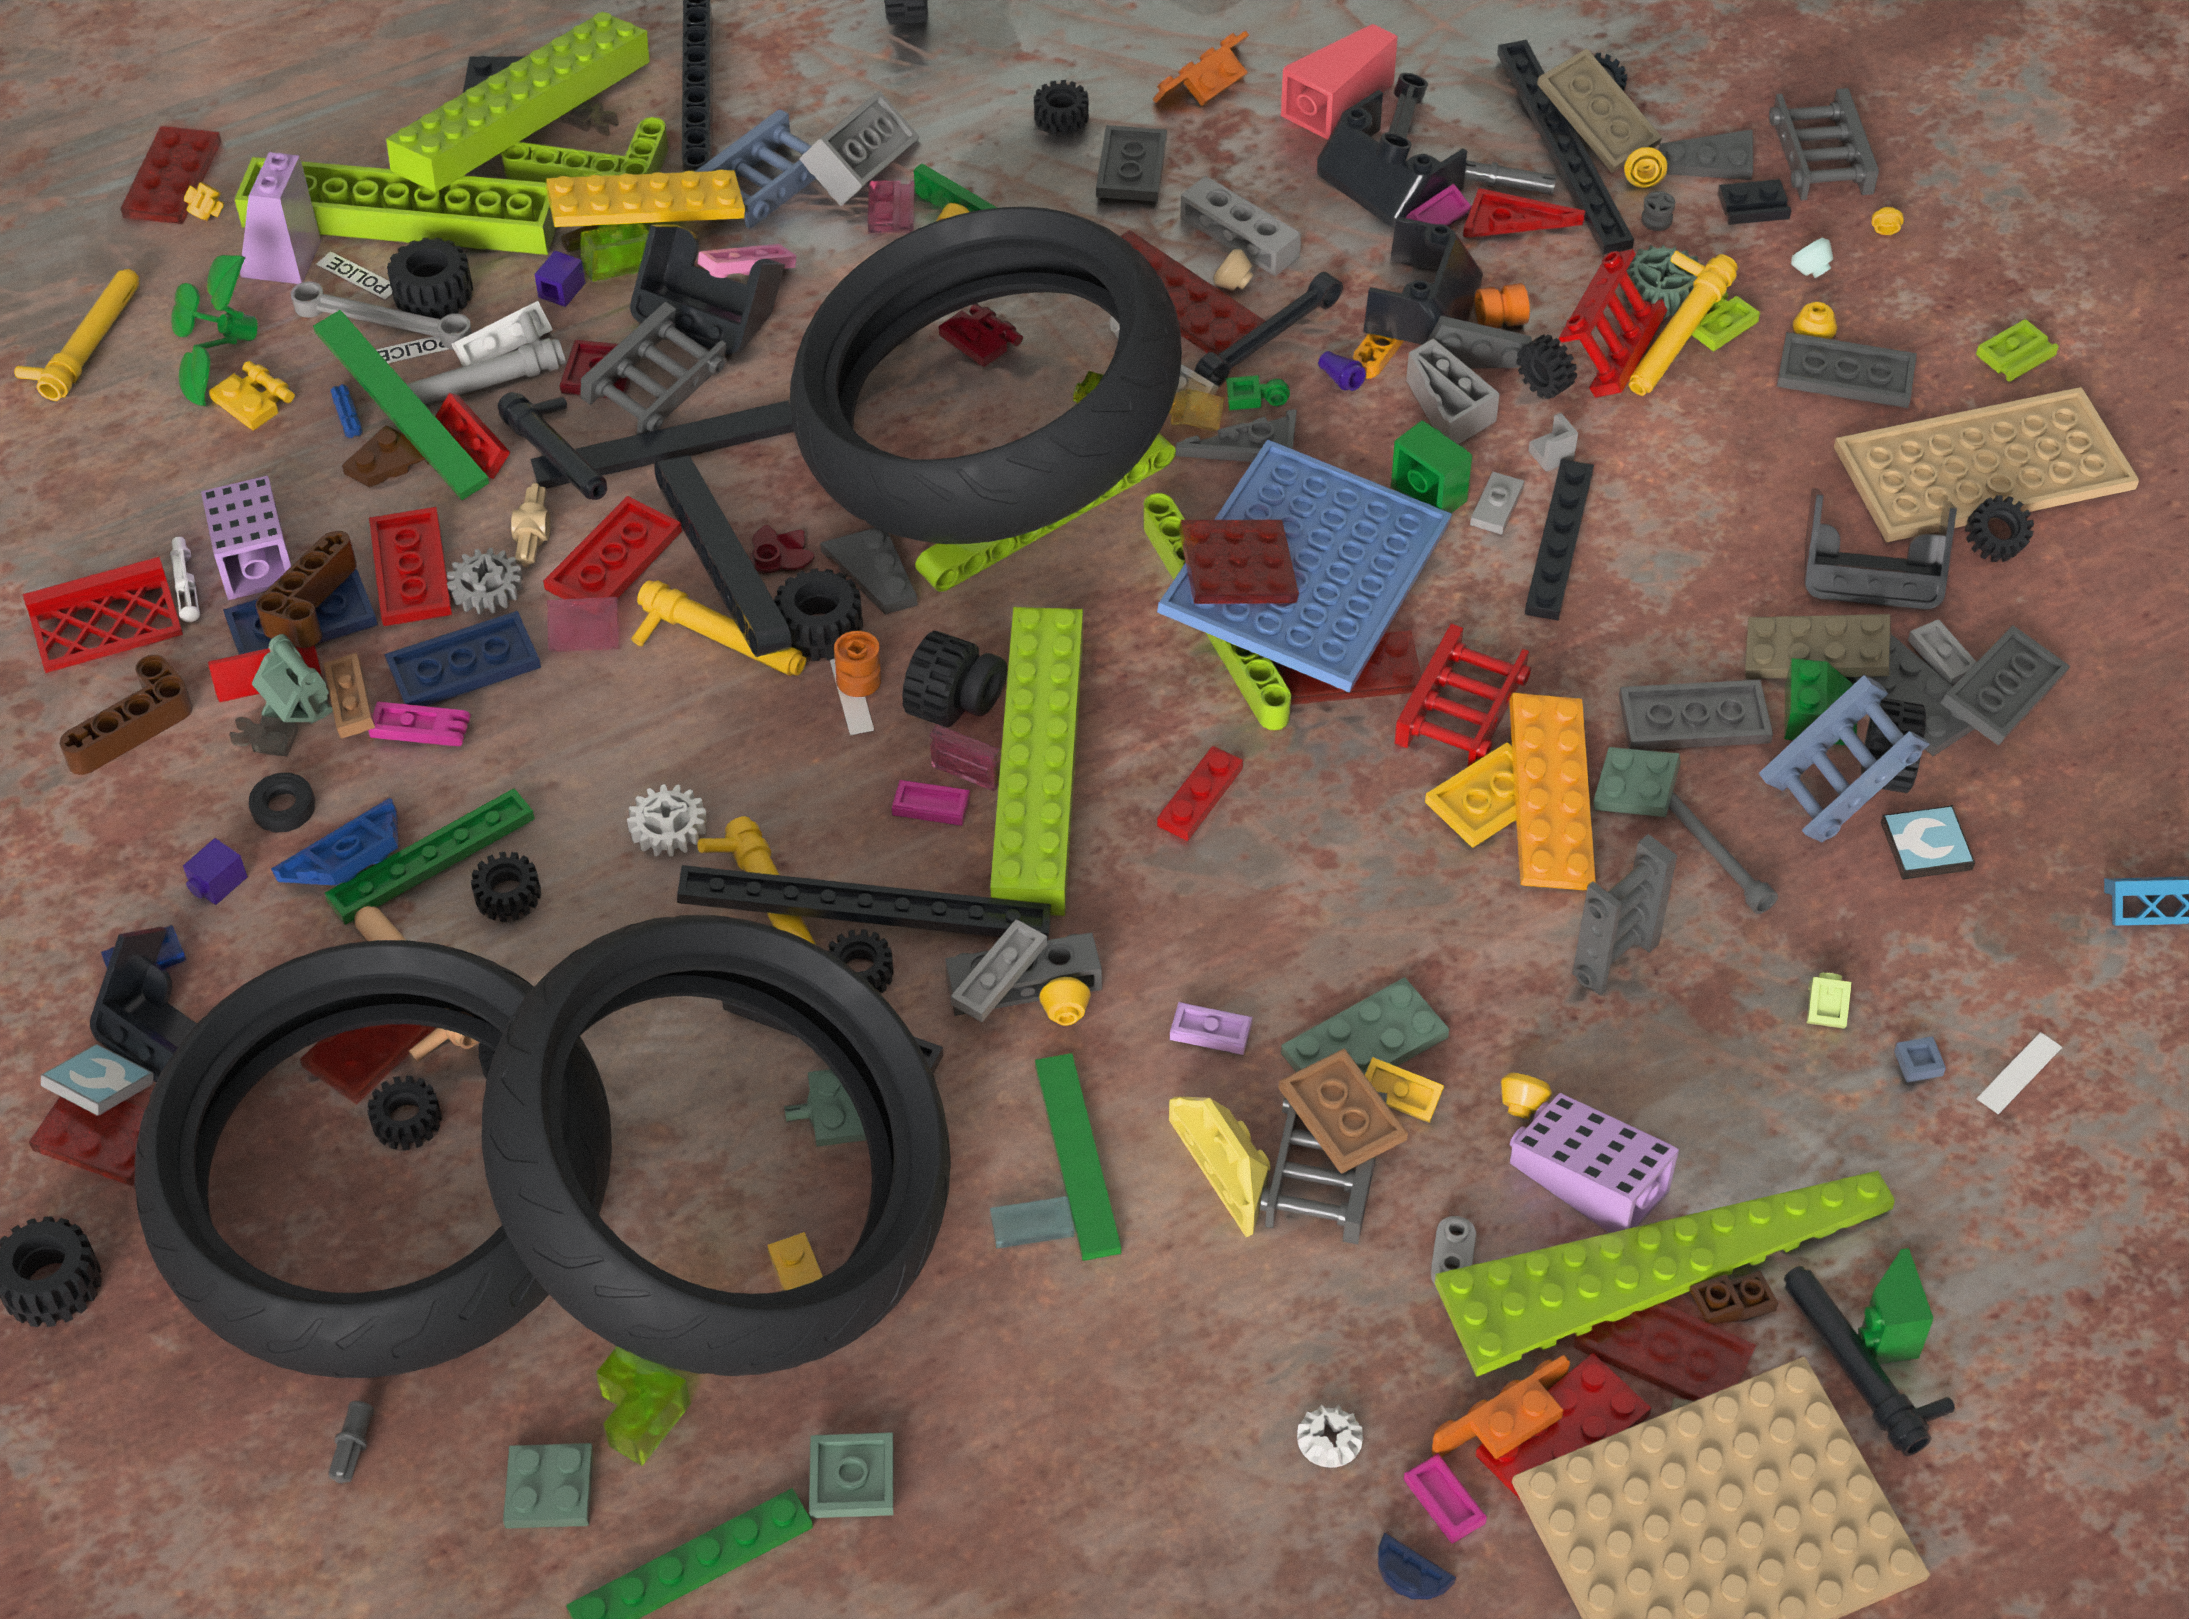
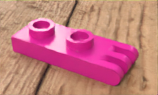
[368,701,471,746]

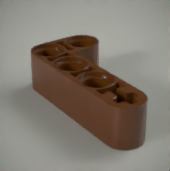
[255,531,357,648]
[59,654,193,775]

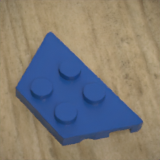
[271,798,399,886]

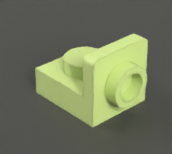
[1806,973,1852,1029]

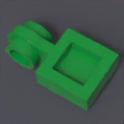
[1226,375,1290,410]

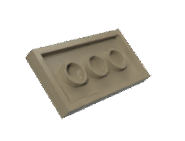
[1537,48,1662,173]
[1745,614,1891,679]

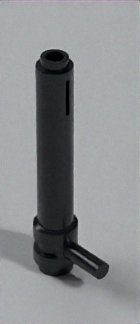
[498,392,607,500]
[1784,1266,1955,1456]

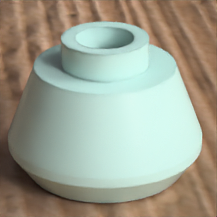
[1791,237,1833,278]

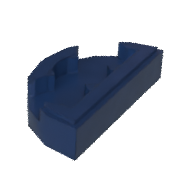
[1378,1532,1456,1600]

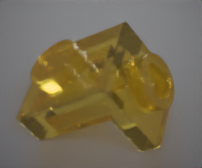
[1170,388,1224,431]

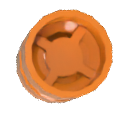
[1475,283,1530,328]
[834,631,881,697]

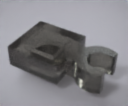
[561,100,619,136]
[229,716,299,757]

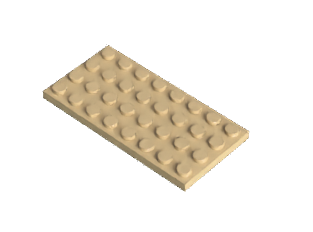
[1834,387,2139,543]

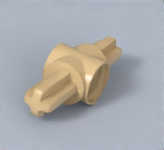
[511,483,550,568]

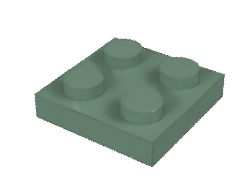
[1593,747,1681,817]
[809,1432,894,1518]
[503,1443,594,1529]

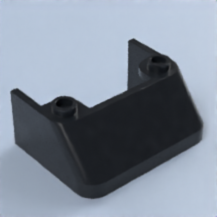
[1317,90,1467,227]
[1363,217,1483,345]
[1804,488,1957,609]
[90,926,197,1082]

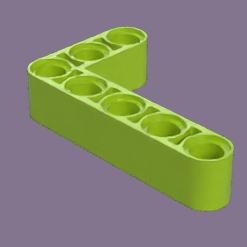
[501,117,669,183]

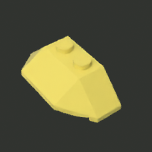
[1169,1097,1271,1237]

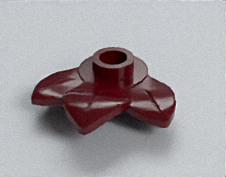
[750,525,815,573]

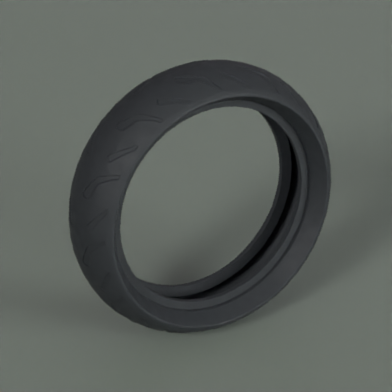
[790,207,1182,544]
[482,915,951,1376]
[135,940,612,1378]

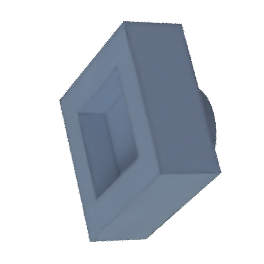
[1894,1036,1946,1082]

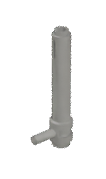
[407,313,566,406]

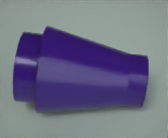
[1318,351,1366,391]

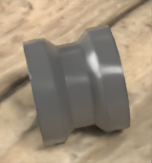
[1641,191,1675,231]

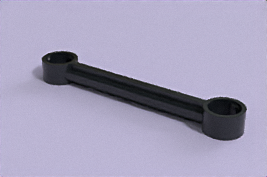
[1376,73,1428,165]
[1194,272,1343,387]

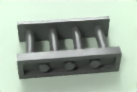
[1769,88,1879,200]
[580,302,726,435]
[1572,834,1677,996]
[1260,1092,1388,1244]

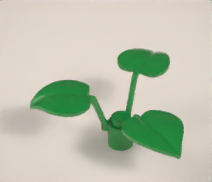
[171,255,258,406]

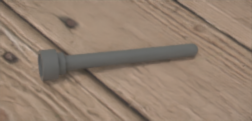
[1669,792,1778,914]

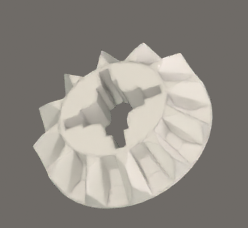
[1297,1405,1363,1467]

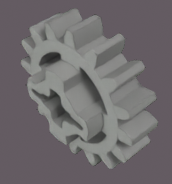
[447,548,523,614]

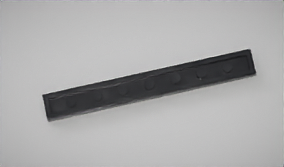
[531,400,794,489]

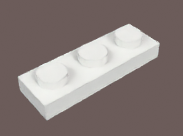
[451,301,553,367]

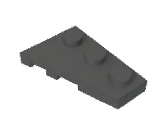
[1659,129,1753,180]
[1427,316,1532,369]
[820,527,918,614]

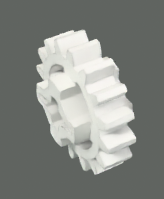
[627,784,707,857]

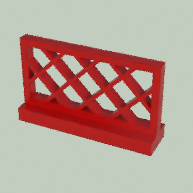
[22,557,183,673]

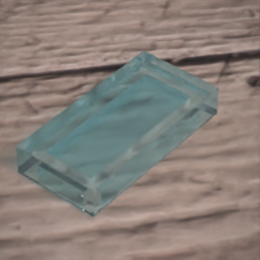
[990,1196,1074,1249]

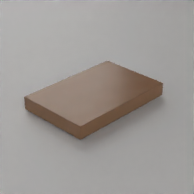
[1279,1048,1408,1174]

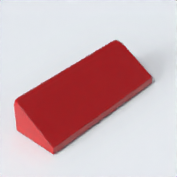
[208,645,323,702]

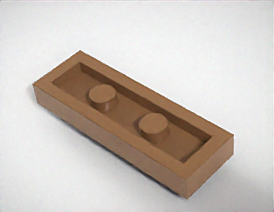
[323,652,375,739]

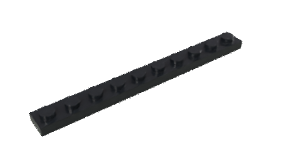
[1497,40,1634,255]
[677,865,1051,940]

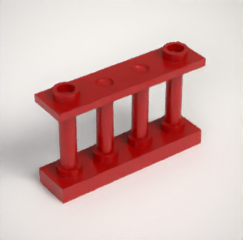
[1559,249,1668,398]
[1394,624,1532,767]

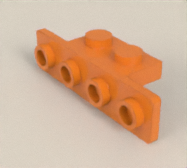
[1153,30,1249,106]
[1431,1355,1570,1459]

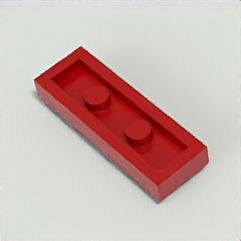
[435,393,511,479]
[1157,745,1243,841]

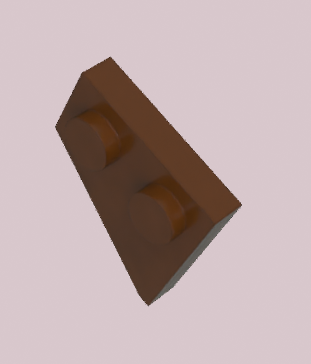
[342,425,429,488]

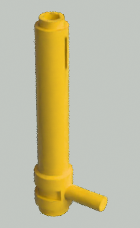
[1629,250,1738,396]
[15,269,139,401]
[631,580,806,676]
[697,816,816,945]

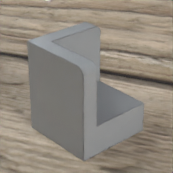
[1528,413,1578,472]

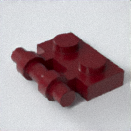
[939,303,1023,367]

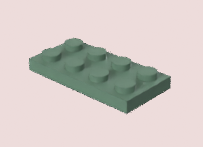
[1281,977,1449,1075]

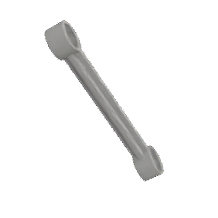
[291,281,472,350]

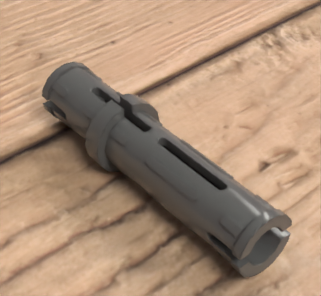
[1465,160,1557,195]

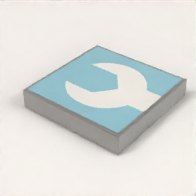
[41,1044,154,1116]

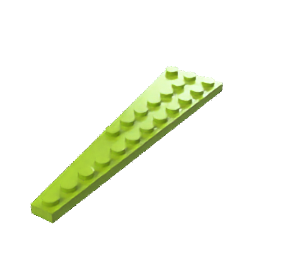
[1435,1170,1895,1377]

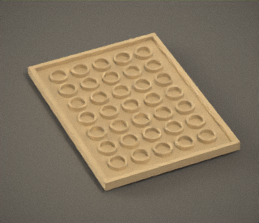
[1512,1356,1930,1619]

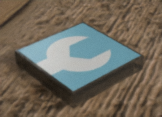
[1880,805,1975,880]

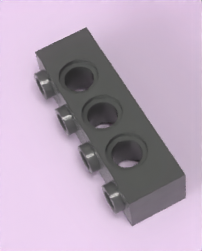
[945,933,1102,1016]

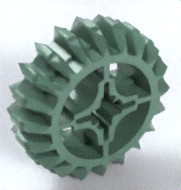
[1621,244,1704,320]

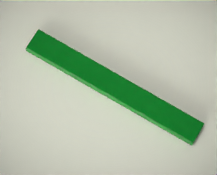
[313,310,489,500]

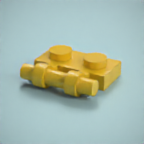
[209,361,295,431]

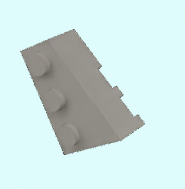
[1406,338,1500,444]

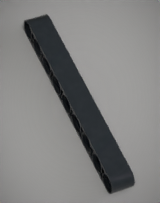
[682,0,713,172]
[654,454,792,657]

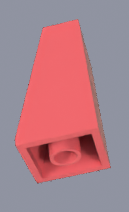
[1281,24,1398,140]

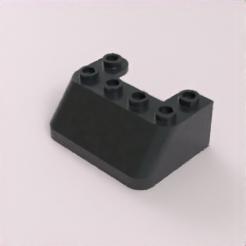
[630,225,785,354]

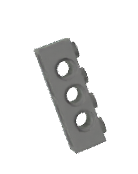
[1180,176,1301,276]

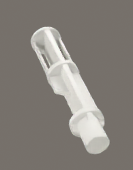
[170,537,200,622]

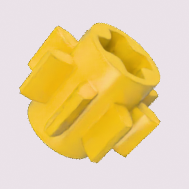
[183,182,224,221]

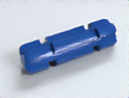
[331,384,363,438]

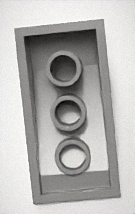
[799,91,920,206]

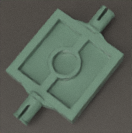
[784,1069,867,1147]

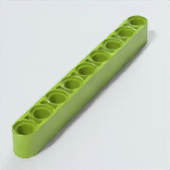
[915,433,1176,592]
[1143,493,1291,730]

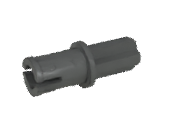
[328,1401,374,1484]

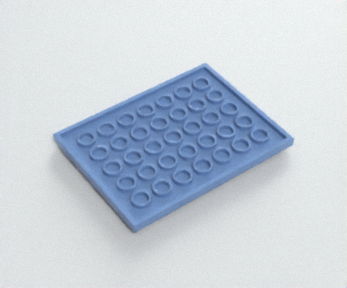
[1157,439,1452,693]

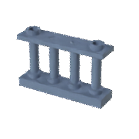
[695,109,816,229]
[1759,675,1930,843]

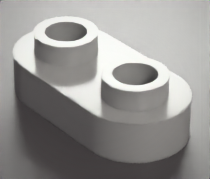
[1431,1216,1476,1285]

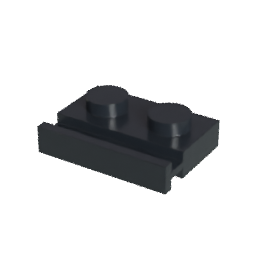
[1718,179,1791,225]

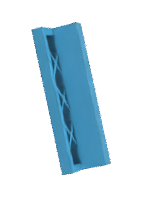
[2104,876,2189,926]

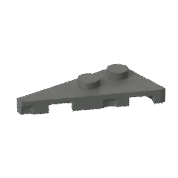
[1176,409,1297,462]

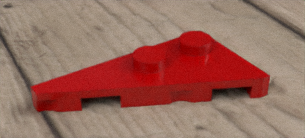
[1463,188,1586,238]

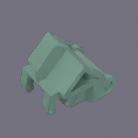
[252,634,333,724]

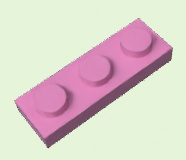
[698,244,797,278]

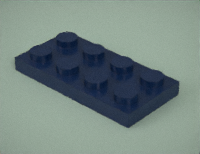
[223,569,378,655]
[384,611,541,706]

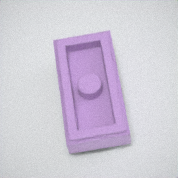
[1170,1002,1252,1055]

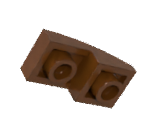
[1689,1270,1778,1324]

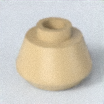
[1213,249,1254,291]

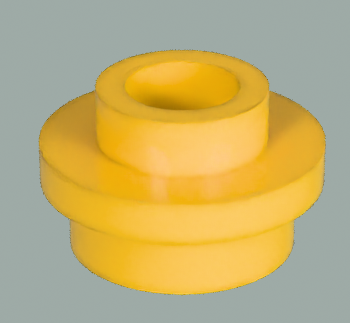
[1871,207,1904,235]

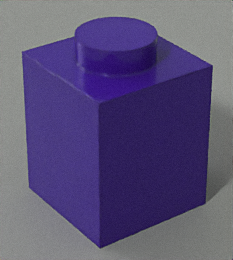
[534,250,586,307]
[183,838,248,905]

